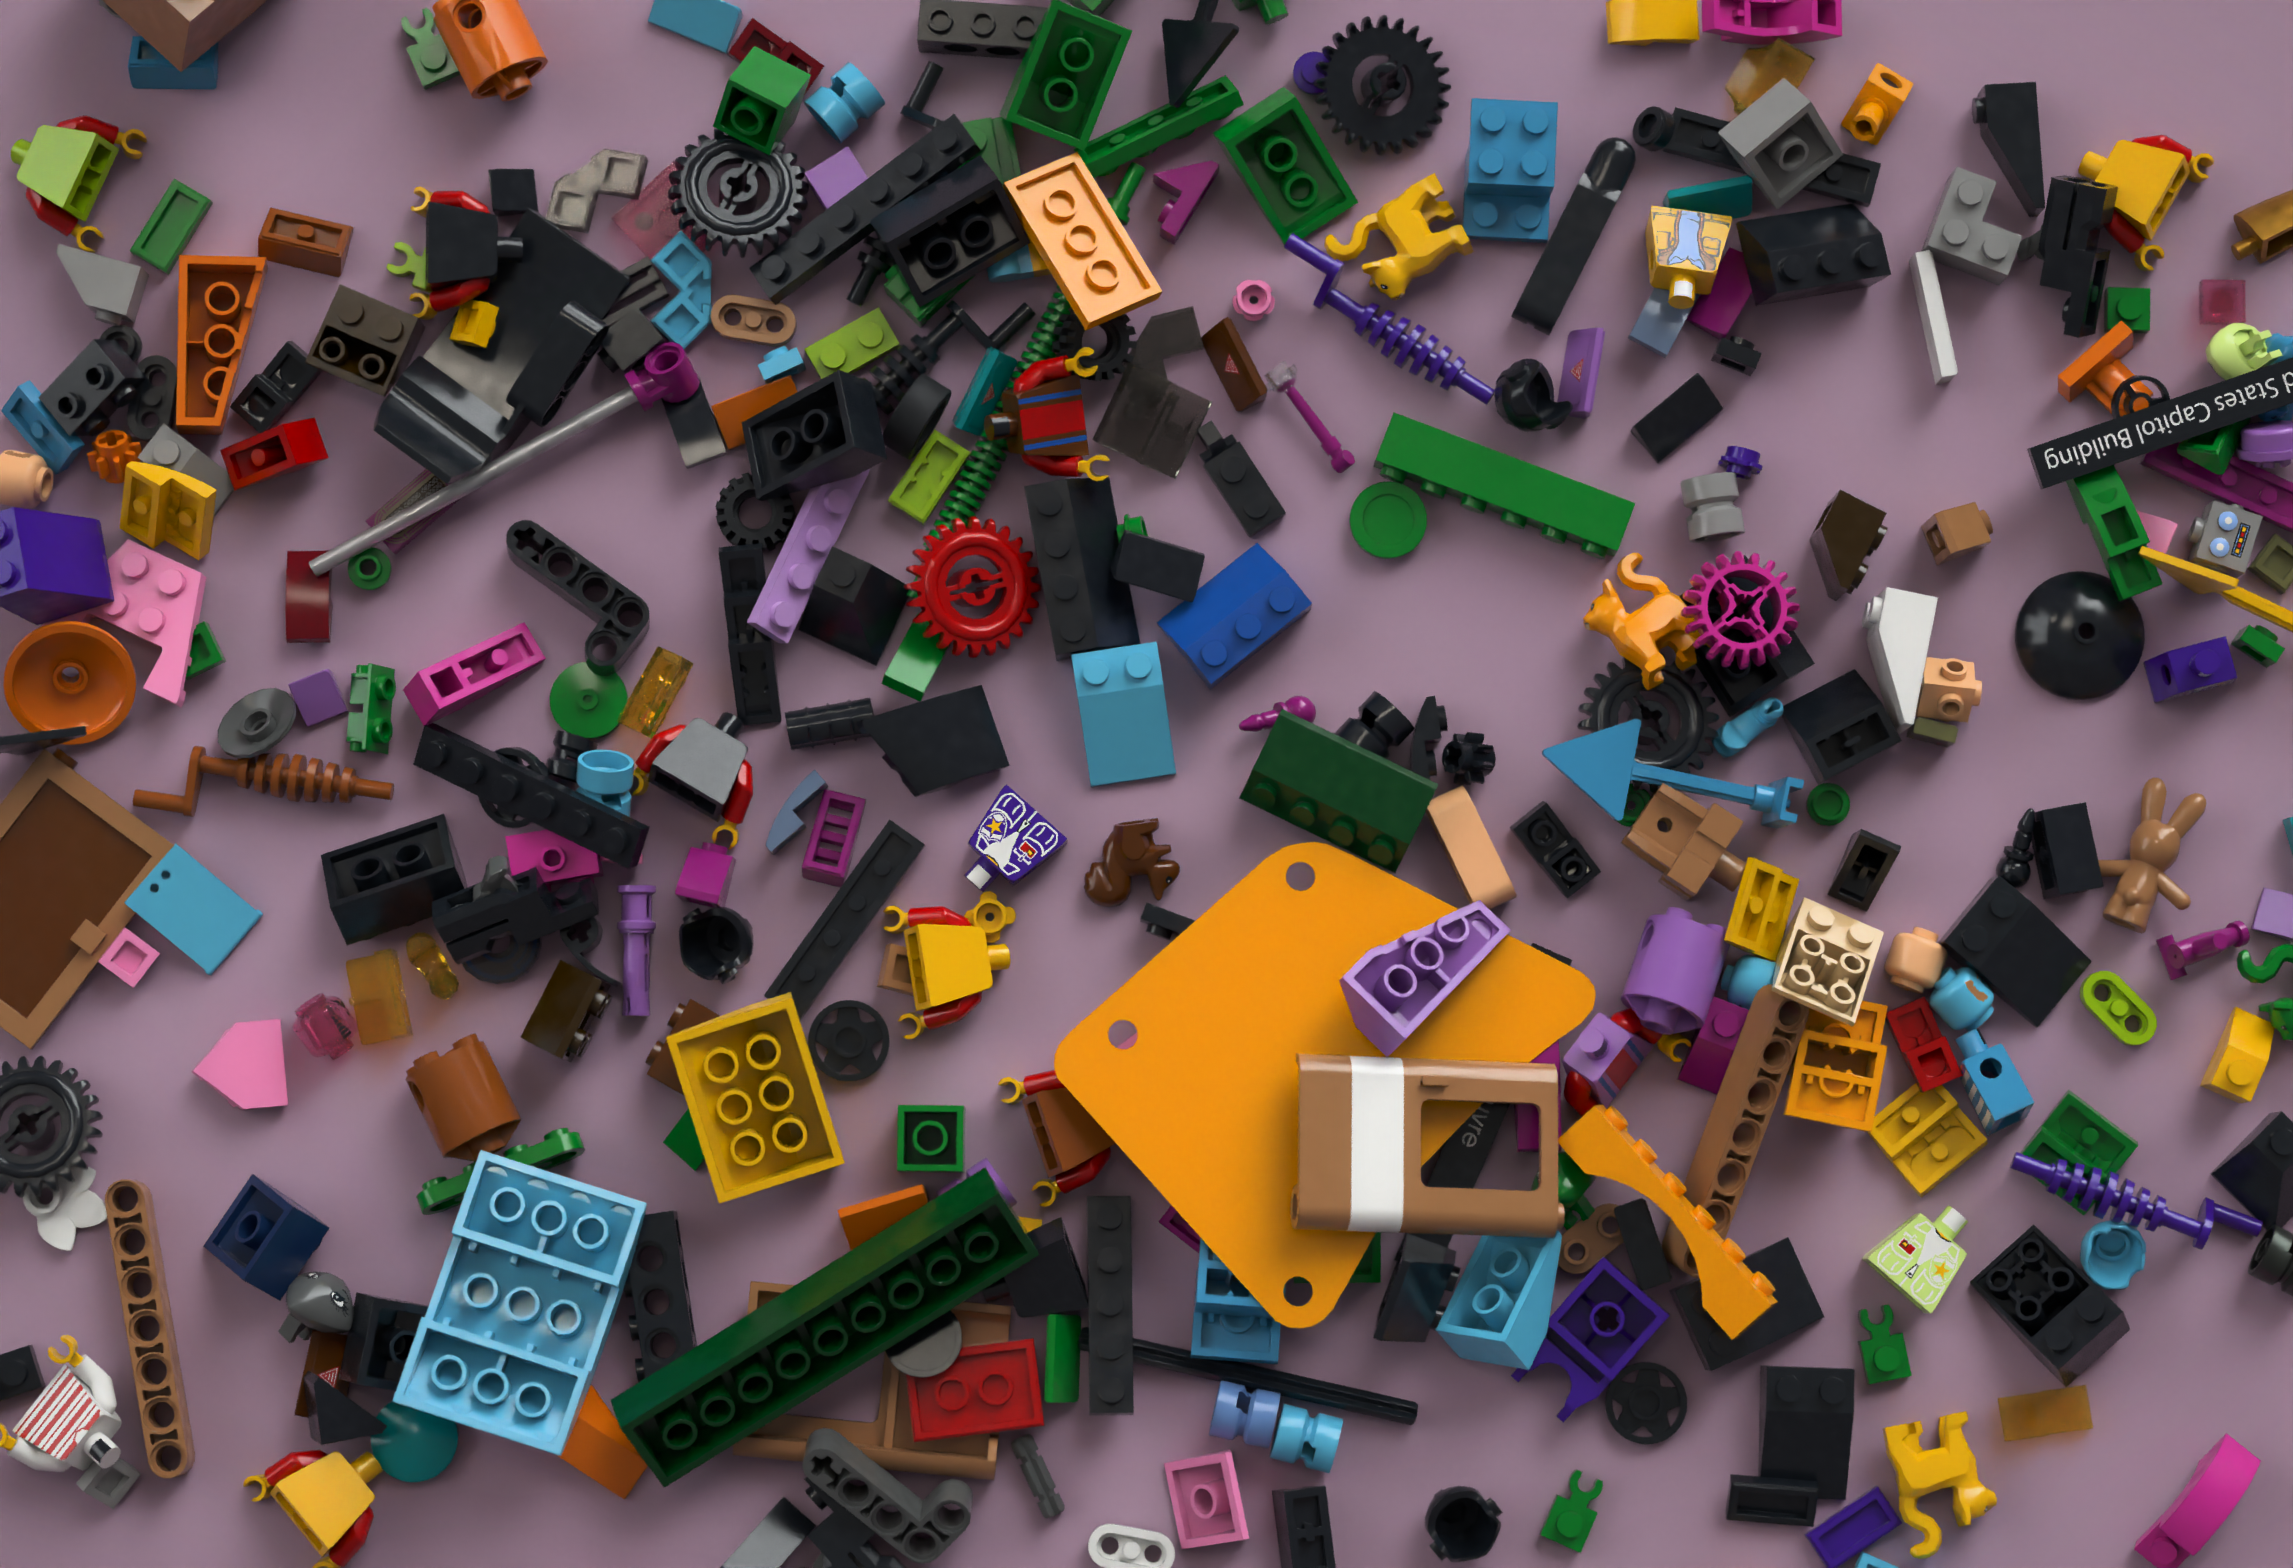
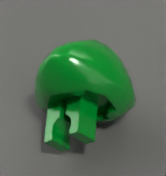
[1531,1152,1596,1230]

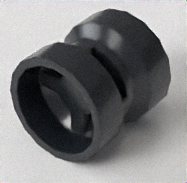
[546,730,598,783]

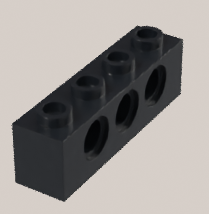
[917,0,1091,60]
[624,1210,697,1383]

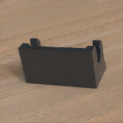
[2031,802,2104,899]
[1272,1486,1336,1568]

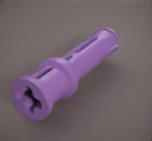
[617,885,656,1016]

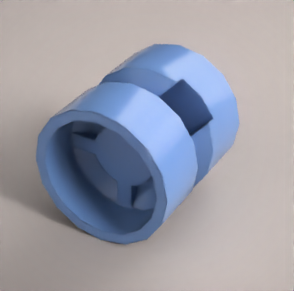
[1209,1380,1281,1449]

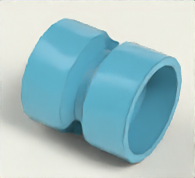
[804,62,885,143]
[576,750,634,817]
[1270,1403,1343,1473]

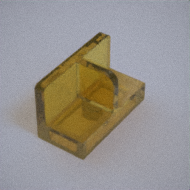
[346,948,413,1045]

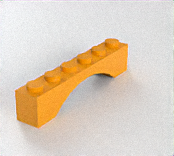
[1558,1104,1778,1340]

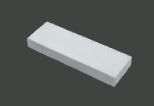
[1909,250,1958,385]

